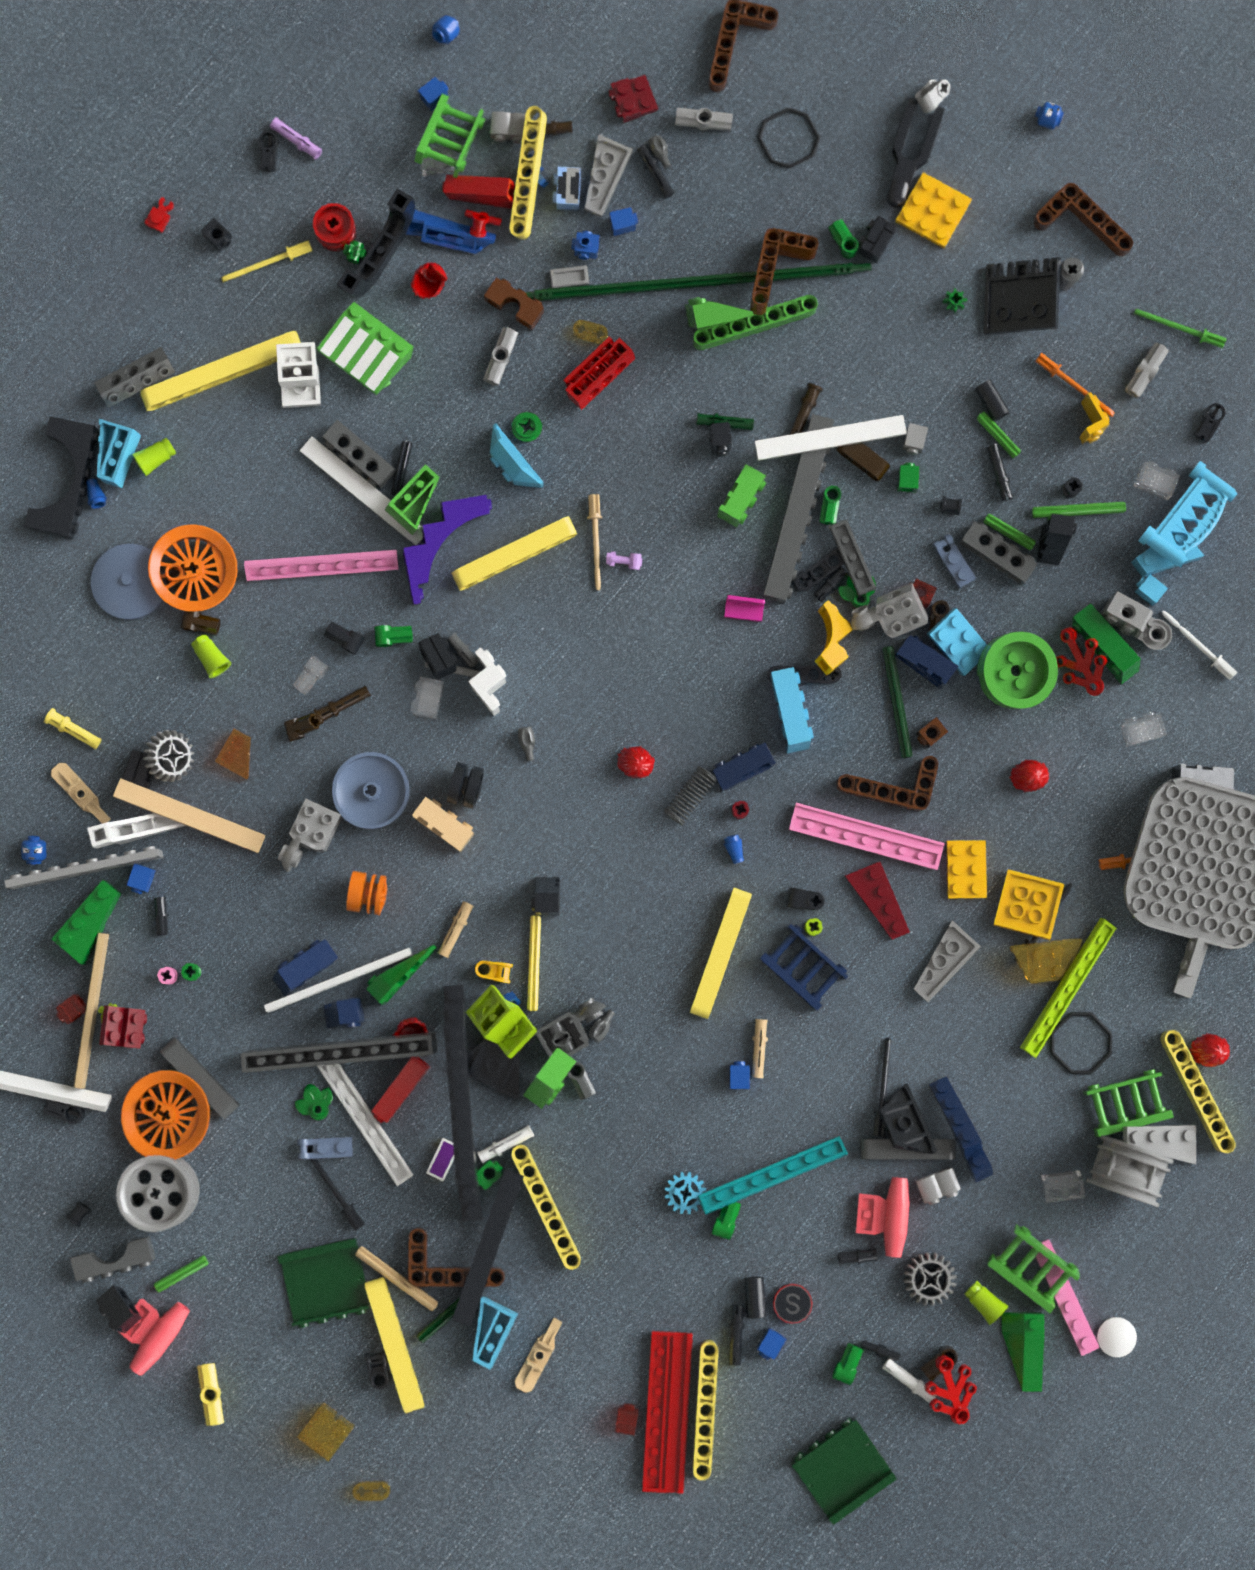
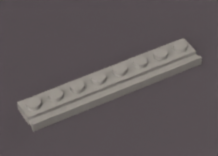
[4,846,164,890]

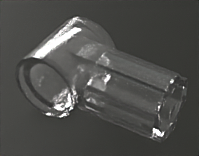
[292,655,329,696]

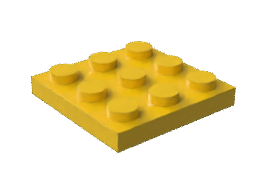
[895,172,972,248]
[993,869,1064,940]

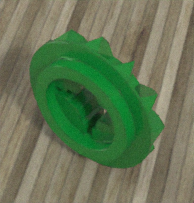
[512,412,542,443]

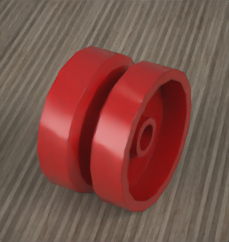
[313,203,356,251]

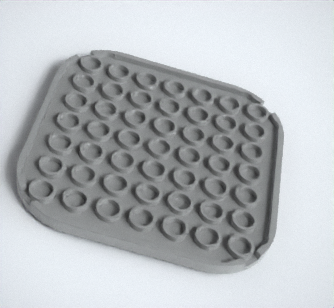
[1123,777,1255,949]

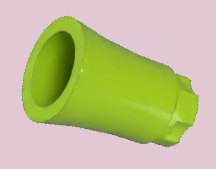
[132,438,176,477]
[191,635,231,678]
[964,1281,1008,1326]

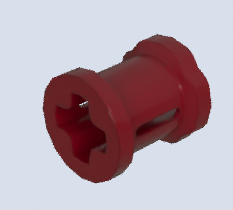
[731,800,749,819]

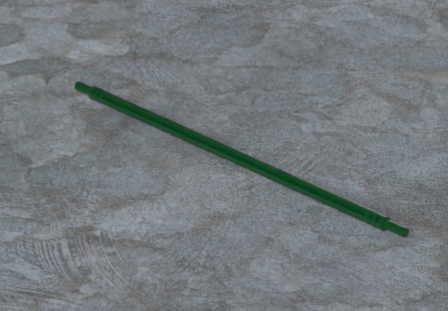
[516,263,872,301]

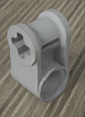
[915,80,950,113]

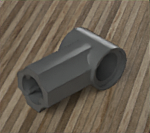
[568,1061,596,1100]

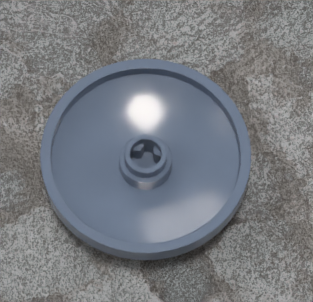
[91,544,168,620]
[332,752,410,829]

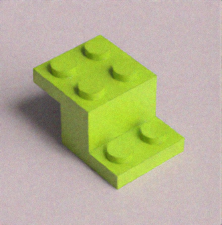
[466,985,537,1059]

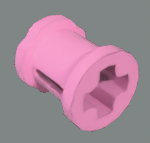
[157,967,178,985]

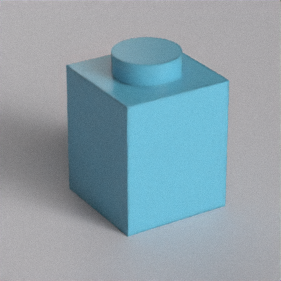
[1135,574,1168,606]

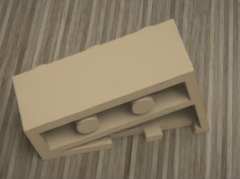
[412,797,474,852]

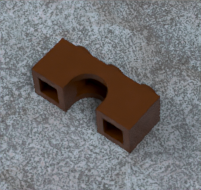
[484,277,544,331]

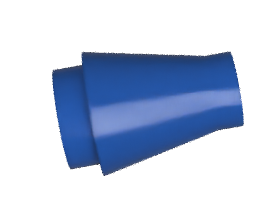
[86,479,107,509]
[723,834,744,864]

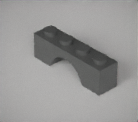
[70,1236,156,1283]

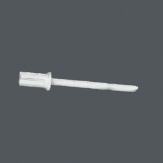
[1162,611,1238,680]

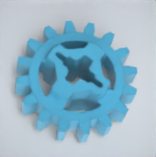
[665,1172,707,1214]

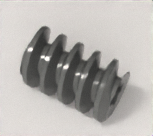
[1059,258,1084,290]

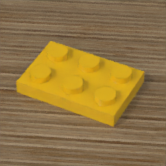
[946,840,987,899]

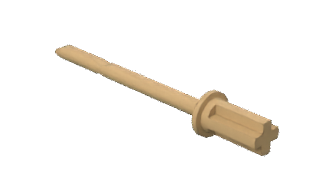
[587,494,602,590]

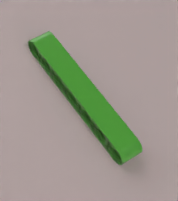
[693,295,818,350]

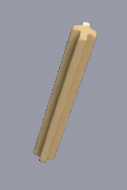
[355,1246,438,1311]

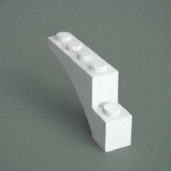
[87,804,189,849]

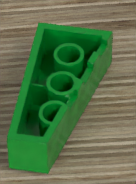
[52,880,122,965]

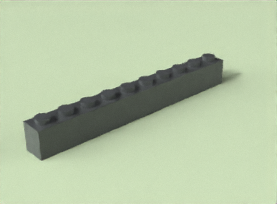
[763,414,836,604]
[240,1032,438,1073]

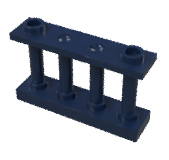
[759,924,849,1011]

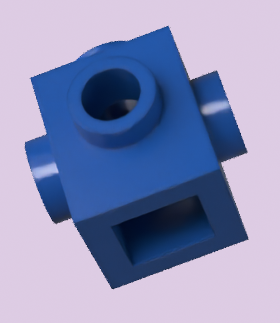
[571,231,599,260]

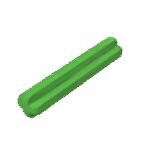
[977,412,1021,458]
[984,514,1036,550]
[154,1256,209,1292]

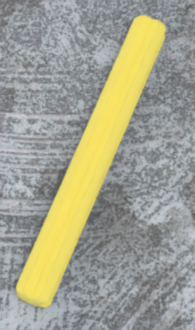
[527,915,541,1011]

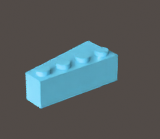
[770,667,814,753]

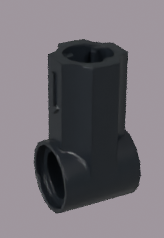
[324,622,365,655]

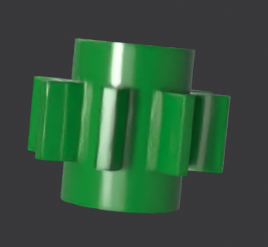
[343,241,367,264]
[943,288,967,314]

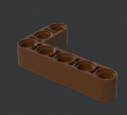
[709,0,778,92]
[1033,183,1134,257]
[750,228,818,315]
[836,756,938,812]
[408,1227,505,1287]

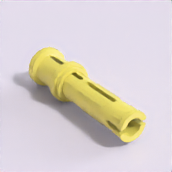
[44,708,102,750]

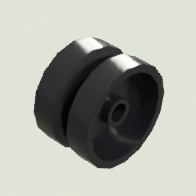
[447,762,484,809]

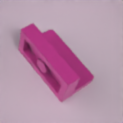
[724,595,765,622]

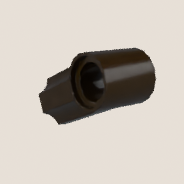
[928,600,949,637]
[180,611,221,636]
[284,713,321,741]
[920,1345,958,1381]

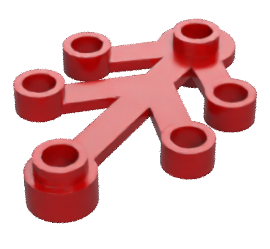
[1056,627,1107,696]
[924,1355,977,1424]

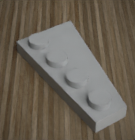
[585,134,633,218]
[914,921,981,1003]
[1123,1125,1196,1164]

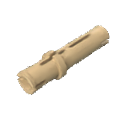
[437,901,474,958]
[751,1019,768,1078]

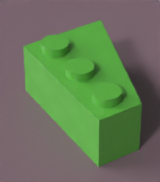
[385,464,440,536]
[717,464,767,528]
[523,1048,577,1109]

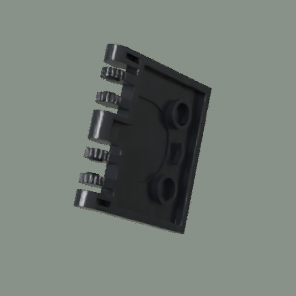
[984,257,1061,335]

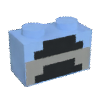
[553,167,580,210]

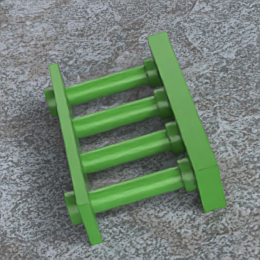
[414,94,485,178]
[1083,1069,1174,1137]
[987,1224,1079,1313]

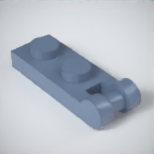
[932,534,976,589]
[297,1137,353,1160]

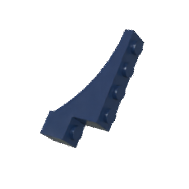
[929,1076,993,1183]

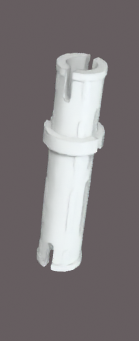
[477,1125,534,1163]
[882,1358,937,1404]

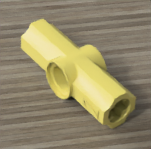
[197,1363,224,1426]

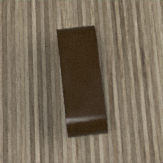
[836,443,890,482]

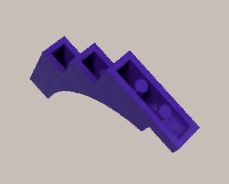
[402,495,492,605]

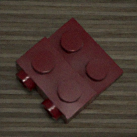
[608,75,658,123]
[99,1005,147,1049]

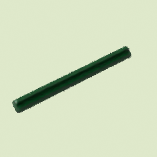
[882,646,913,758]

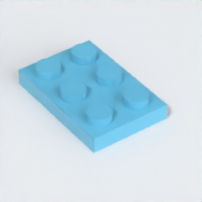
[927,608,987,676]

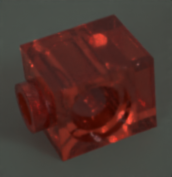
[909,579,937,608]
[55,994,86,1024]
[615,1403,639,1435]

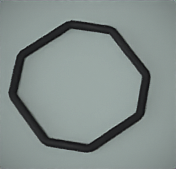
[758,108,820,168]
[1050,1012,1112,1074]

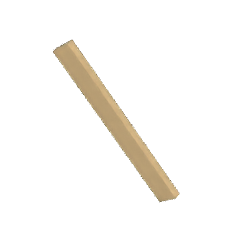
[113,778,266,853]
[74,933,109,1089]

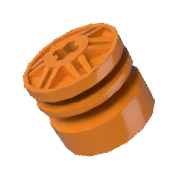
[346,871,387,916]

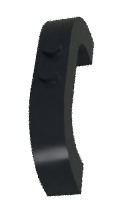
[336,188,415,298]

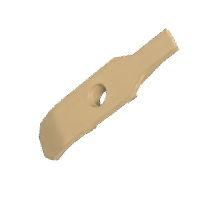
[51,763,111,824]
[515,1318,562,1393]

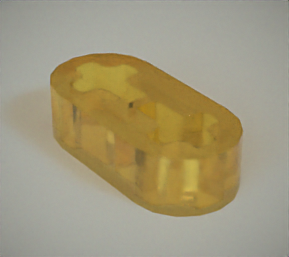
[573,320,608,344]
[352,1481,391,1501]

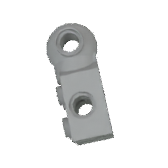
[850,583,928,638]
[1101,591,1172,650]
[278,799,342,872]

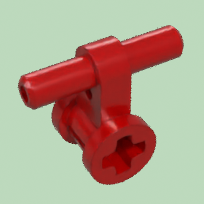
[465,210,502,238]

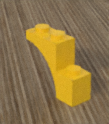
[815,600,853,676]

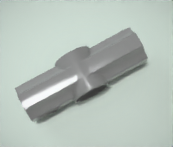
[675,108,733,131]
[483,327,518,386]
[1125,342,1169,399]

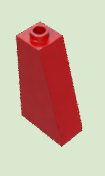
[442,175,515,209]
[372,1056,431,1123]

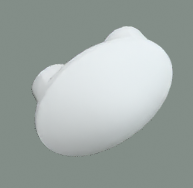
[1097,1317,1137,1357]

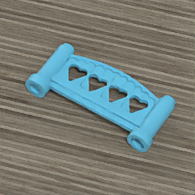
[1138,461,1238,568]

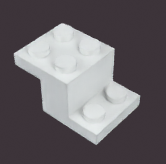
[276,342,321,408]
[468,648,506,716]

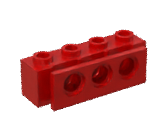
[563,336,636,410]

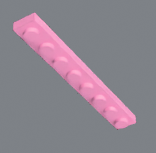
[244,550,399,581]

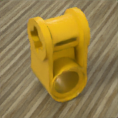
[475,961,513,984]

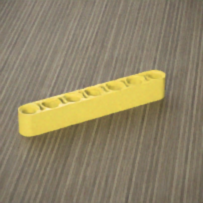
[510,106,547,240]
[451,517,577,591]
[690,888,752,1019]
[1160,1030,1235,1153]
[512,1144,581,1270]
[365,1277,424,1414]
[693,1340,718,1480]

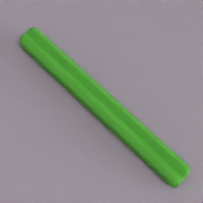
[1032,502,1126,518]

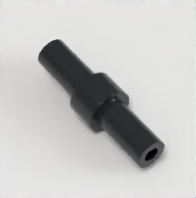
[861,1340,901,1361]

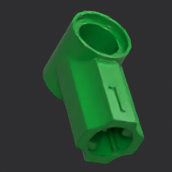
[828,220,858,259]
[819,486,841,525]
[374,625,413,647]
[711,1202,741,1241]
[832,1343,864,1386]

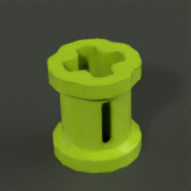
[804,918,823,936]

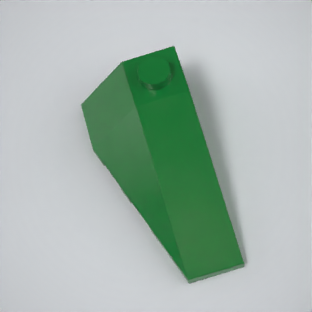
[367,945,437,1005]
[1001,1312,1044,1392]

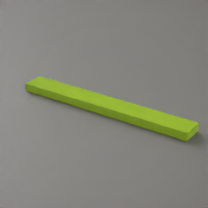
[1020,917,1117,1058]

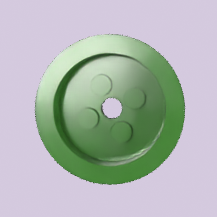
[977,632,1058,709]

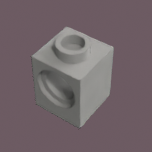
[903,423,928,455]

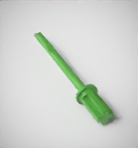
[1134,309,1226,348]

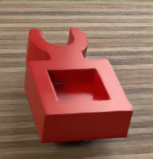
[144,197,174,233]

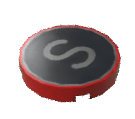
[773,1283,812,1324]

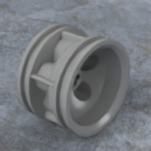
[1086,1135,1174,1207]
[116,1155,200,1232]

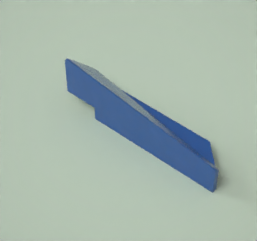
[406,210,496,254]

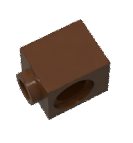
[916,717,948,748]

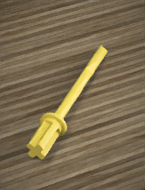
[221,240,313,282]

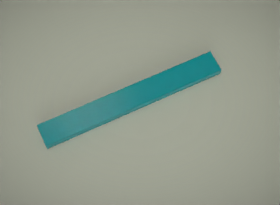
[697,1136,848,1215]

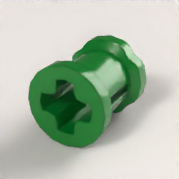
[181,963,202,981]

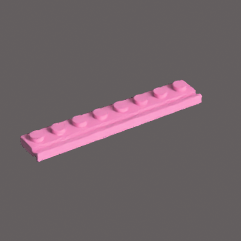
[789,803,945,870]

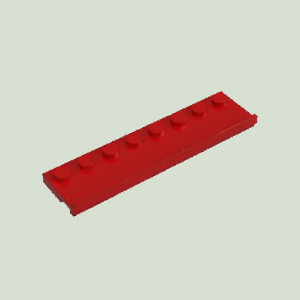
[642,1330,693,1494]

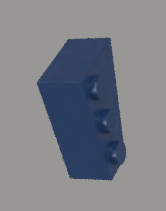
[895,635,959,690]
[712,742,776,792]
[272,939,338,997]
[323,998,365,1028]

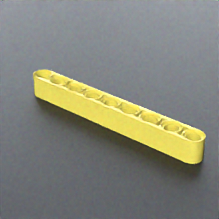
[140,331,301,411]

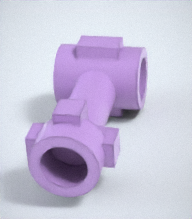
[606,552,642,570]

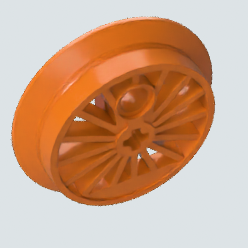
[148,525,237,612]
[121,1070,210,1160]

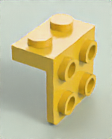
[1079,392,1109,444]

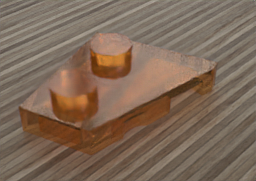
[215,729,251,780]

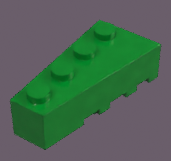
[1072,603,1141,685]

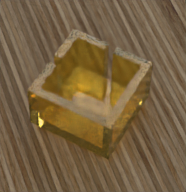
[297,1402,355,1462]

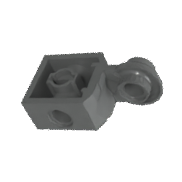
[536,998,607,1058]

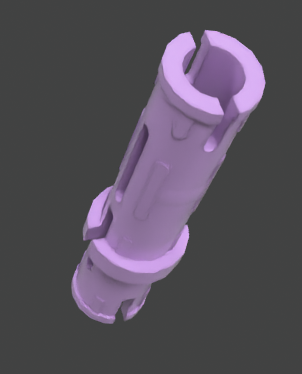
[270,118,322,159]

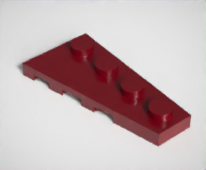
[844,862,910,940]

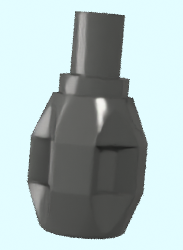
[649,135,671,169]
[518,726,535,761]
[588,1010,615,1043]

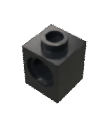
[201,217,232,251]

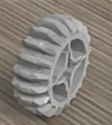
[143,730,195,782]
[903,1252,957,1306]

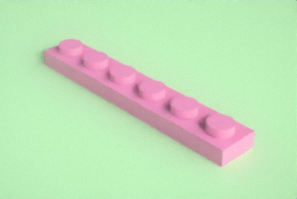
[1031,1239,1100,1356]

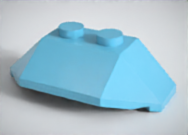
[490,424,544,488]

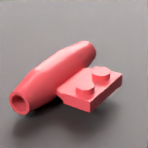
[856,1177,910,1257]
[117,1299,190,1376]

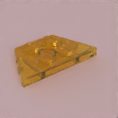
[1010,938,1082,983]

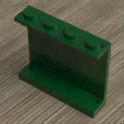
[277,1237,371,1328]
[791,1417,897,1525]

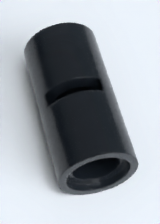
[975,379,1010,422]
[744,1276,766,1318]

